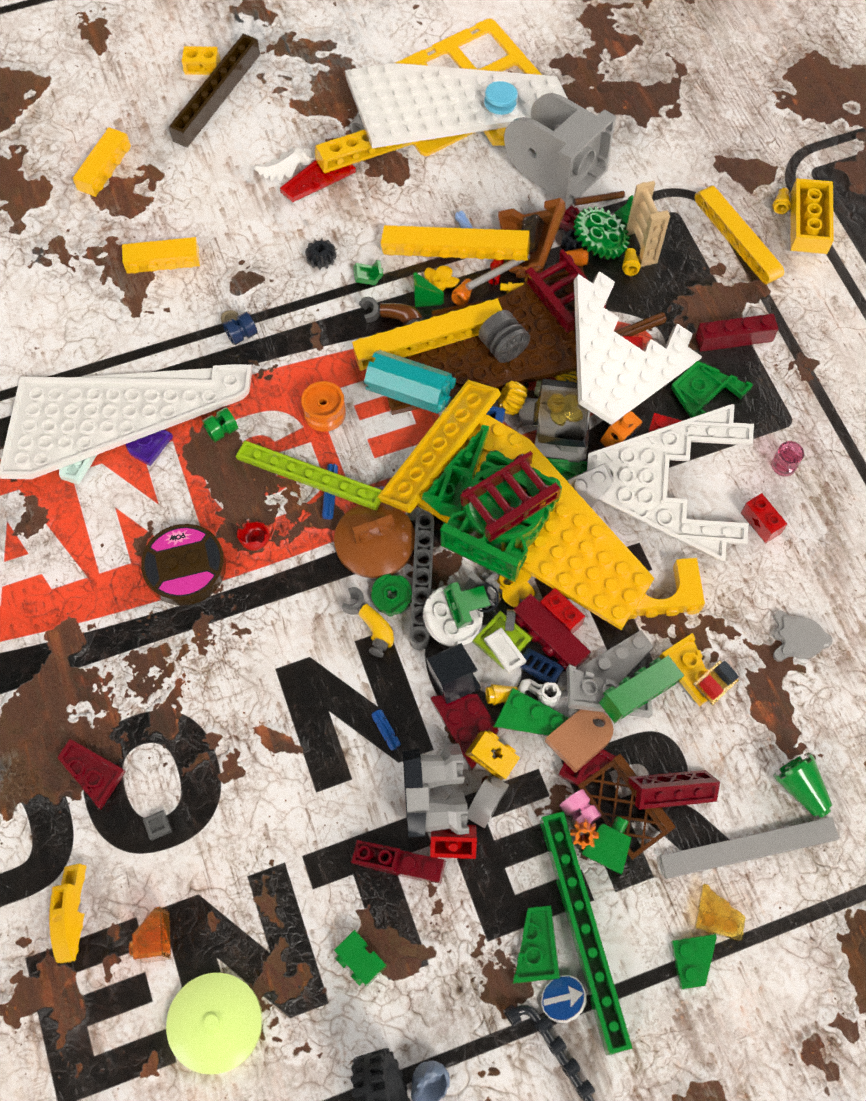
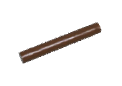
[573,191,625,206]

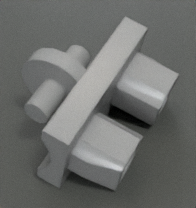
[464,571,501,609]

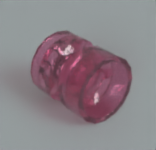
[771,441,804,477]

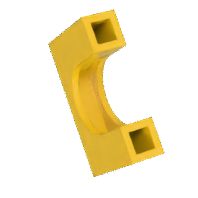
[629,558,705,619]

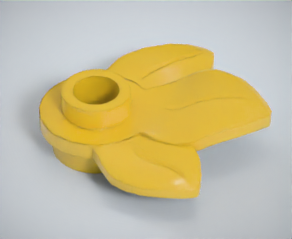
[424,266,460,291]
[497,569,535,607]

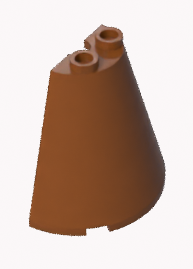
[498,198,566,278]

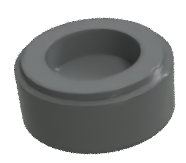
[505,610,515,631]

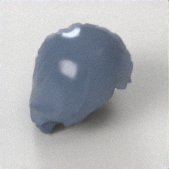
[411,1061,450,1101]

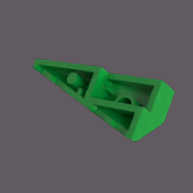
[422,425,489,517]

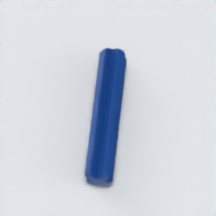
[322,464,338,520]

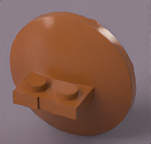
[334,502,415,578]

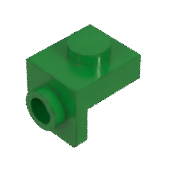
[353,260,383,285]

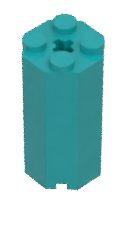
[364,350,456,414]

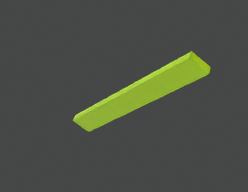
[236,441,382,511]

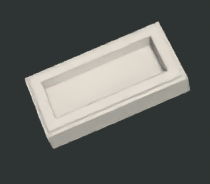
[484,627,526,674]

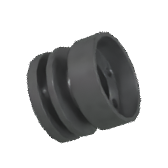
[478,310,530,363]

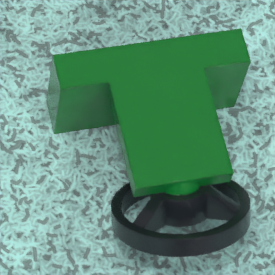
[443,582,500,629]

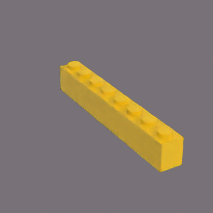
[381,225,530,261]
[352,298,502,371]

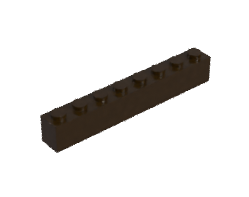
[169,33,260,148]

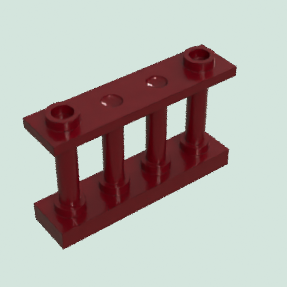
[525,249,607,334]
[461,451,561,542]

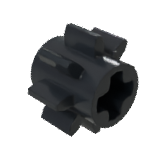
[561,229,583,251]

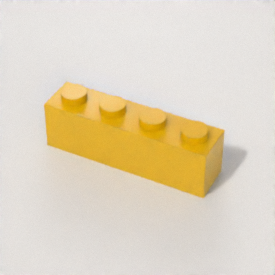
[73,127,131,197]
[122,237,200,274]

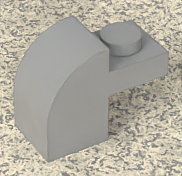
[467,775,509,828]

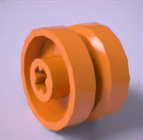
[301,381,346,432]

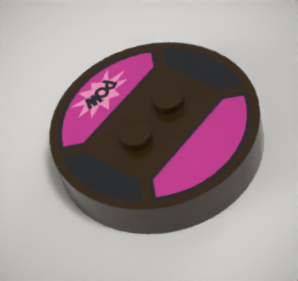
[141,524,226,606]

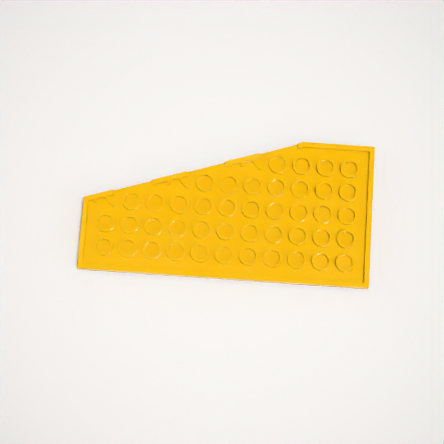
[417,414,655,630]

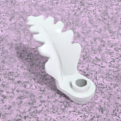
[254,147,315,181]

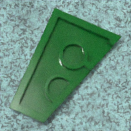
[493,688,569,736]
[513,906,560,984]

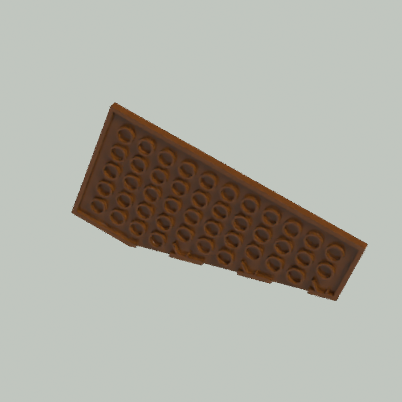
[387,267,585,415]

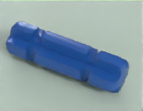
[372,710,400,750]

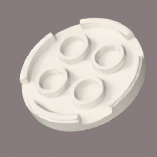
[423,586,483,647]

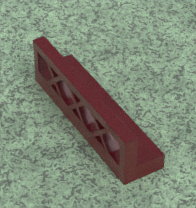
[628,770,720,810]

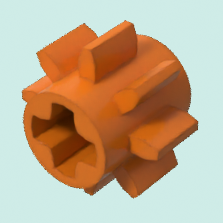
[570,818,599,849]

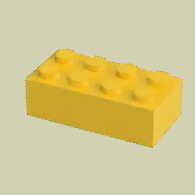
[790,178,834,254]

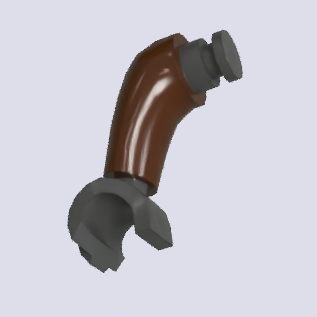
[358,297,423,326]

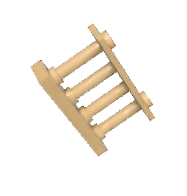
[626,181,670,267]

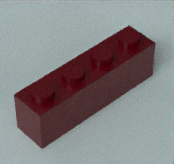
[695,313,779,352]
[513,594,591,672]

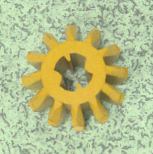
[498,381,527,415]

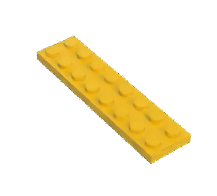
[378,380,501,513]

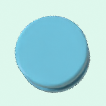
[484,81,518,115]

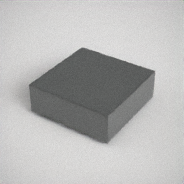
[143,810,172,841]

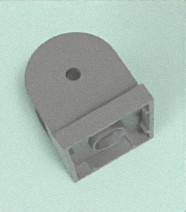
[504,93,616,210]

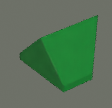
[413,272,444,307]

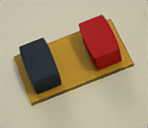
[693,660,739,705]

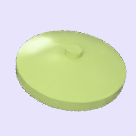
[166,973,263,1074]

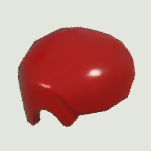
[237,521,270,551]

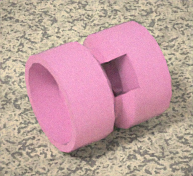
[560,789,601,829]

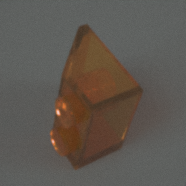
[129,907,171,963]

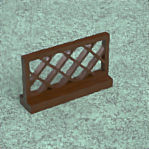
[578,754,676,860]

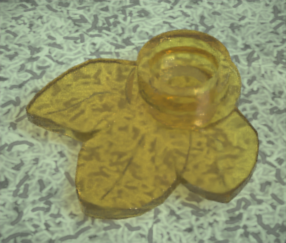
[547,394,583,426]

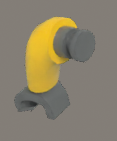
[342,587,394,658]

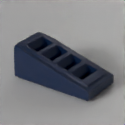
[519,648,564,683]

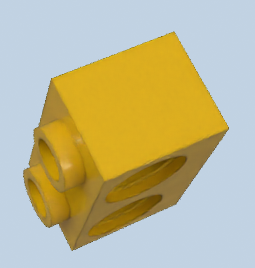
[182,46,220,75]

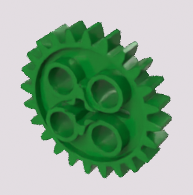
[573,206,630,260]

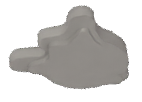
[773,610,832,662]

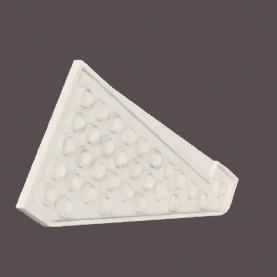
[0,364,252,479]

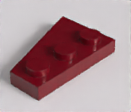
[57,739,126,810]

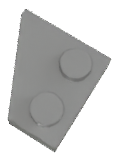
[568,463,614,508]

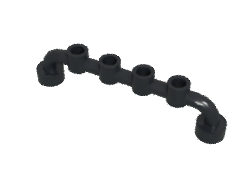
[503,1005,595,1101]

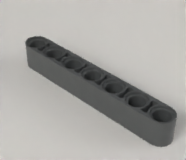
[410,511,434,651]

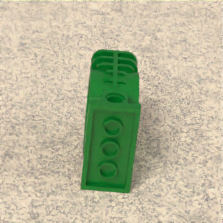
[440,450,562,582]

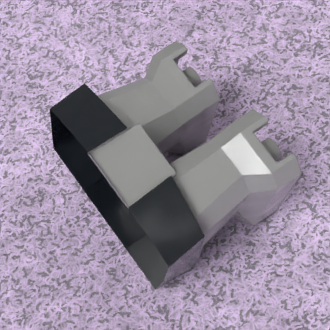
[518,379,590,463]
[403,743,469,837]

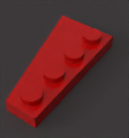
[280,160,356,203]

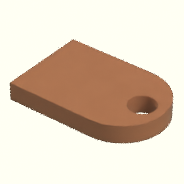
[545,709,614,773]

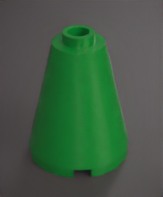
[773,753,832,818]

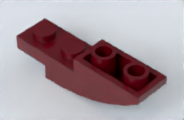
[351,840,446,884]

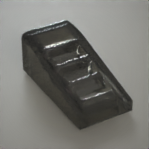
[522,214,545,253]

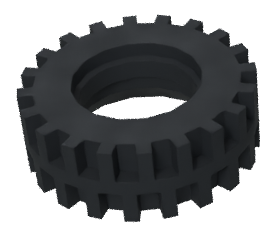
[351,1048,411,1101]

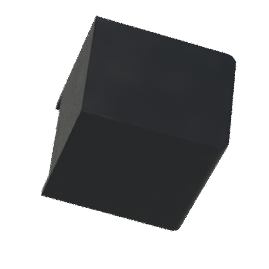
[427,643,481,704]

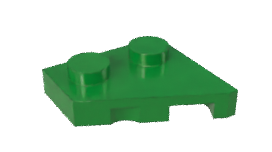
[671,934,717,990]

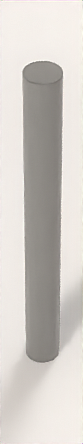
[465,255,530,290]

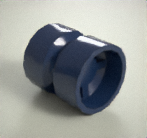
[223,312,258,346]

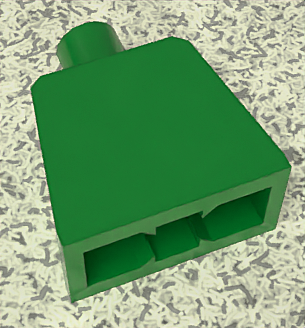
[582,816,632,875]

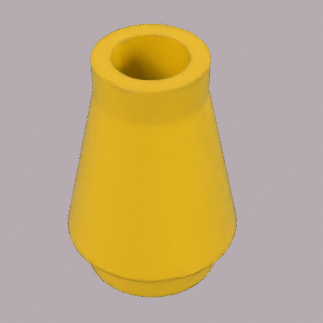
[772,188,791,214]
[622,248,641,276]
[485,684,518,705]

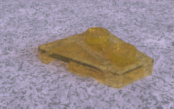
[694,884,746,941]

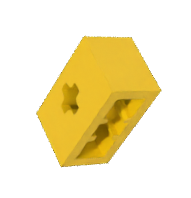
[465,731,520,780]

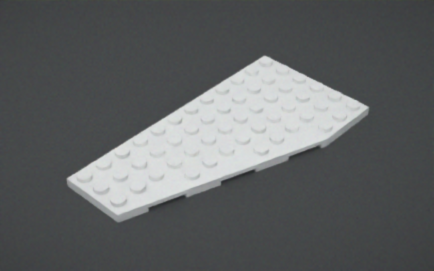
[345,63,568,148]

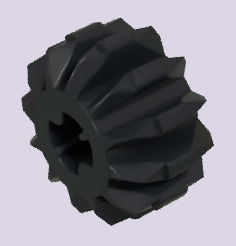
[305,238,337,270]

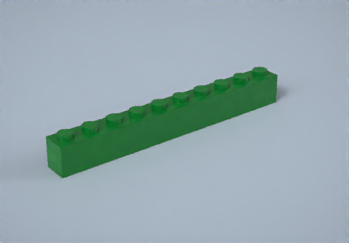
[540,811,633,1055]

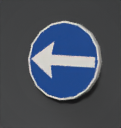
[541,975,587,1023]

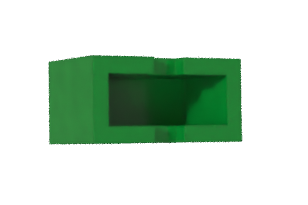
[334,930,387,987]

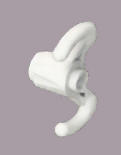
[518,679,579,718]

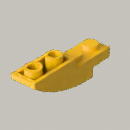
[49,863,87,963]

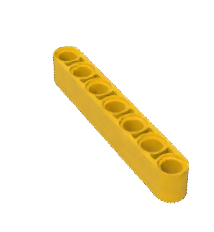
[695,185,784,284]

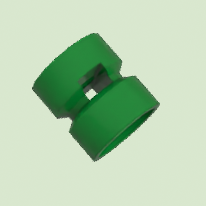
[202,407,239,442]

